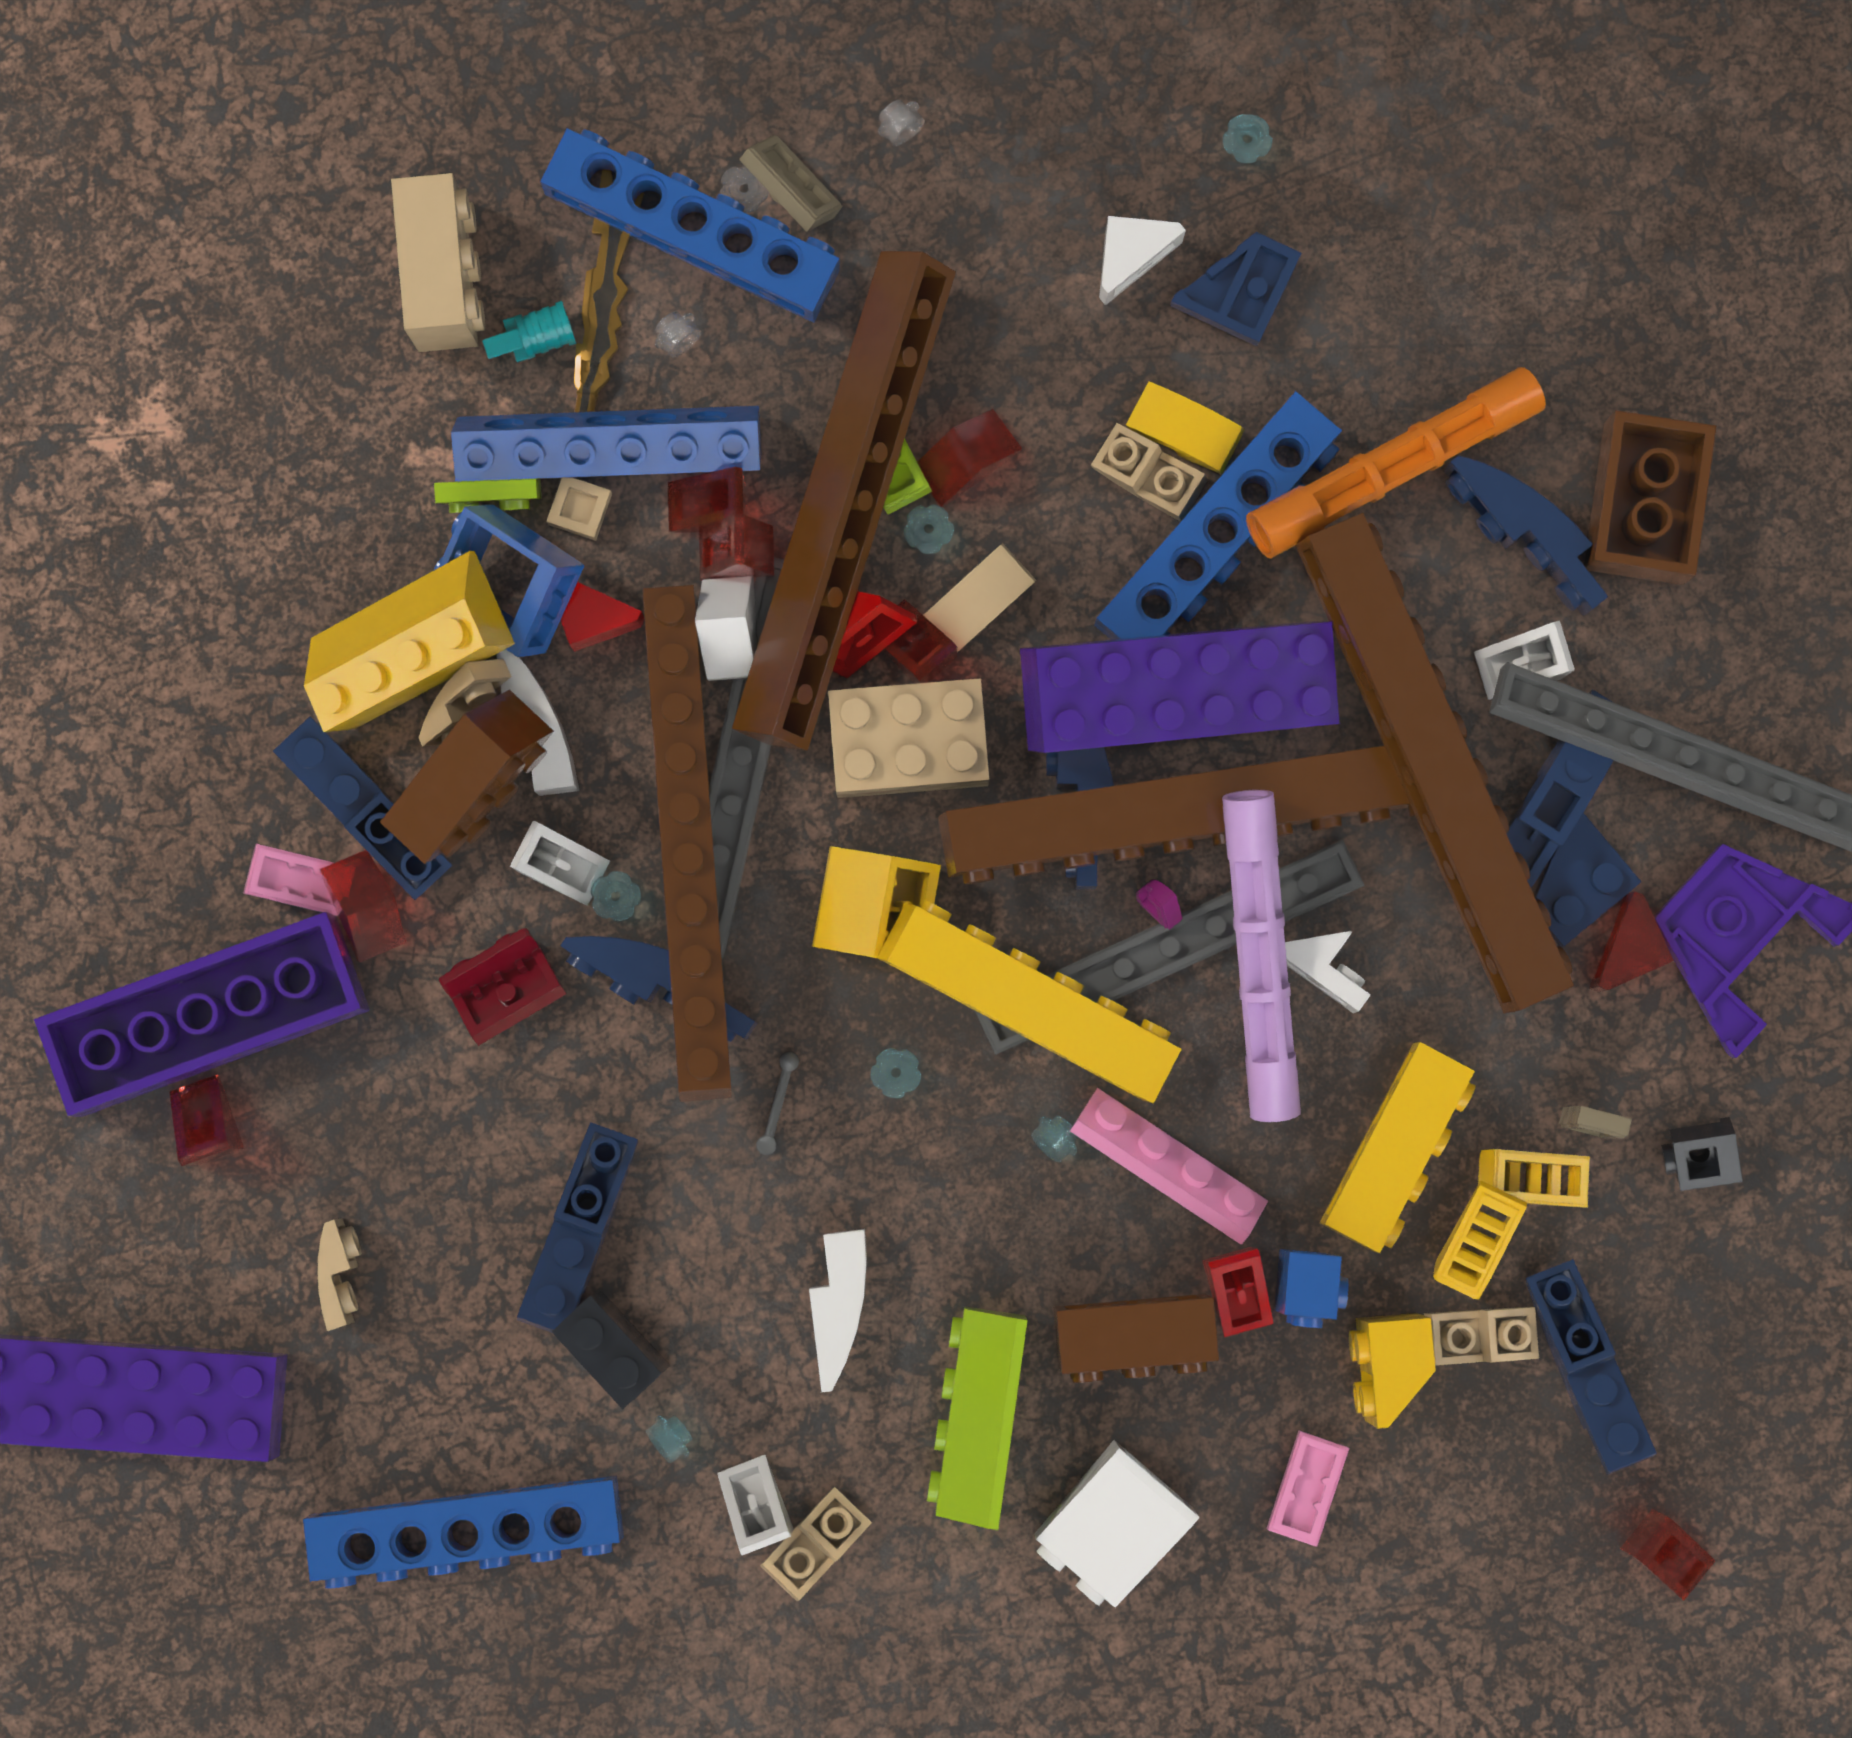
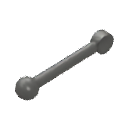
[756,1051,799,1155]

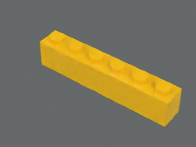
[877,900,1182,1104]

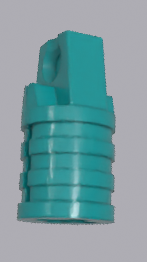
[482,300,577,363]

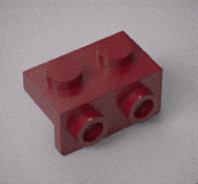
[439,928,566,1046]

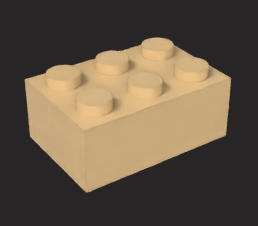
[391,173,485,352]
[828,678,989,798]

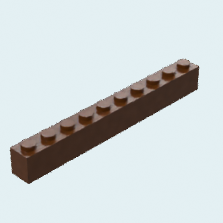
[732,251,956,751]
[1295,513,1574,1014]
[643,585,732,1102]
[938,746,1416,884]

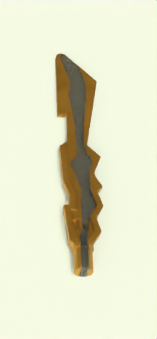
[574,169,644,412]

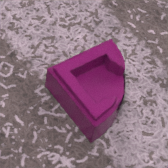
[1136,879,1183,930]

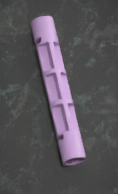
[1222,790,1301,1122]

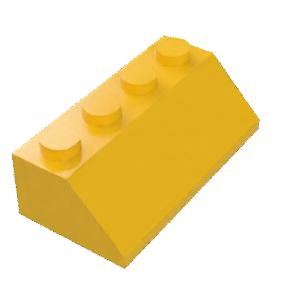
[304,551,515,732]

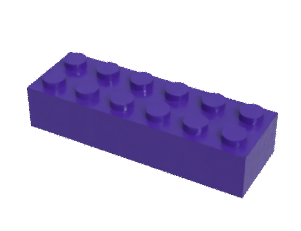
[1020,622,1340,753]
[34,912,370,1117]
[0,1334,288,1462]

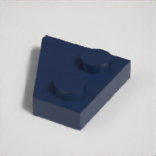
[1170,232,1302,346]
[1534,813,1641,947]

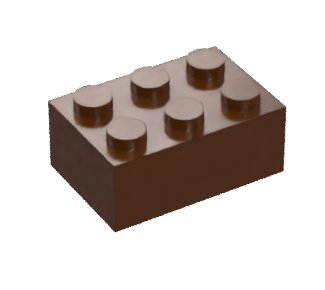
[1584,410,1717,585]
[380,689,554,864]
[1053,1294,1219,1383]

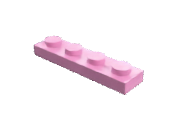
[1070,1088,1268,1245]

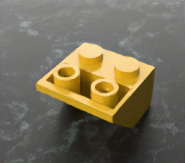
[812,846,941,958]
[1349,1313,1436,1429]

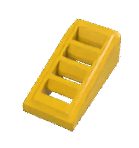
[1478,1149,1590,1208]
[1433,1181,1527,1300]

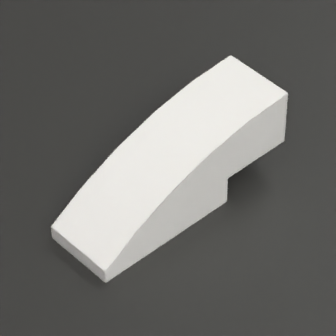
[497,649,579,796]
[809,1229,867,1392]

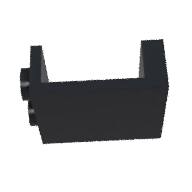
[552,1291,670,1409]

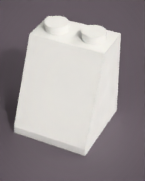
[1035,1440,1200,1607]

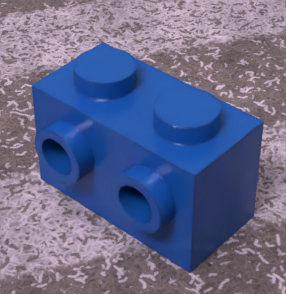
[1274,1249,1349,1328]

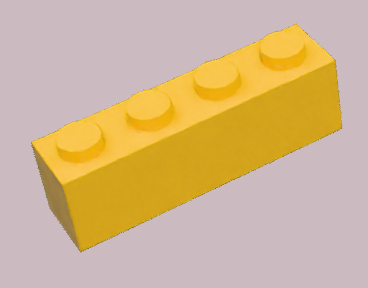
[1320,1042,1476,1253]

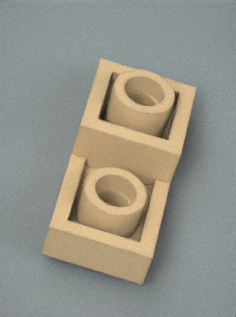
[1091,423,1208,522]
[923,543,1036,653]
[419,659,511,747]
[317,1219,362,1331]
[1424,1307,1539,1366]
[760,1487,872,1601]

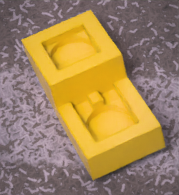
[1126,381,1245,474]

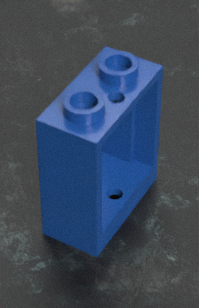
[433,505,585,657]

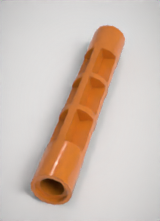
[1246,367,1546,559]

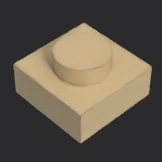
[546,477,612,541]

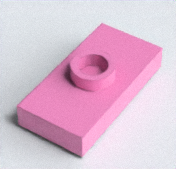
[243,844,357,917]
[1267,1430,1349,1547]

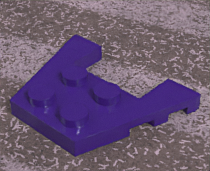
[1651,844,1852,1058]

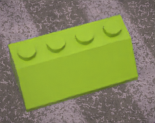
[927,1307,1028,1530]

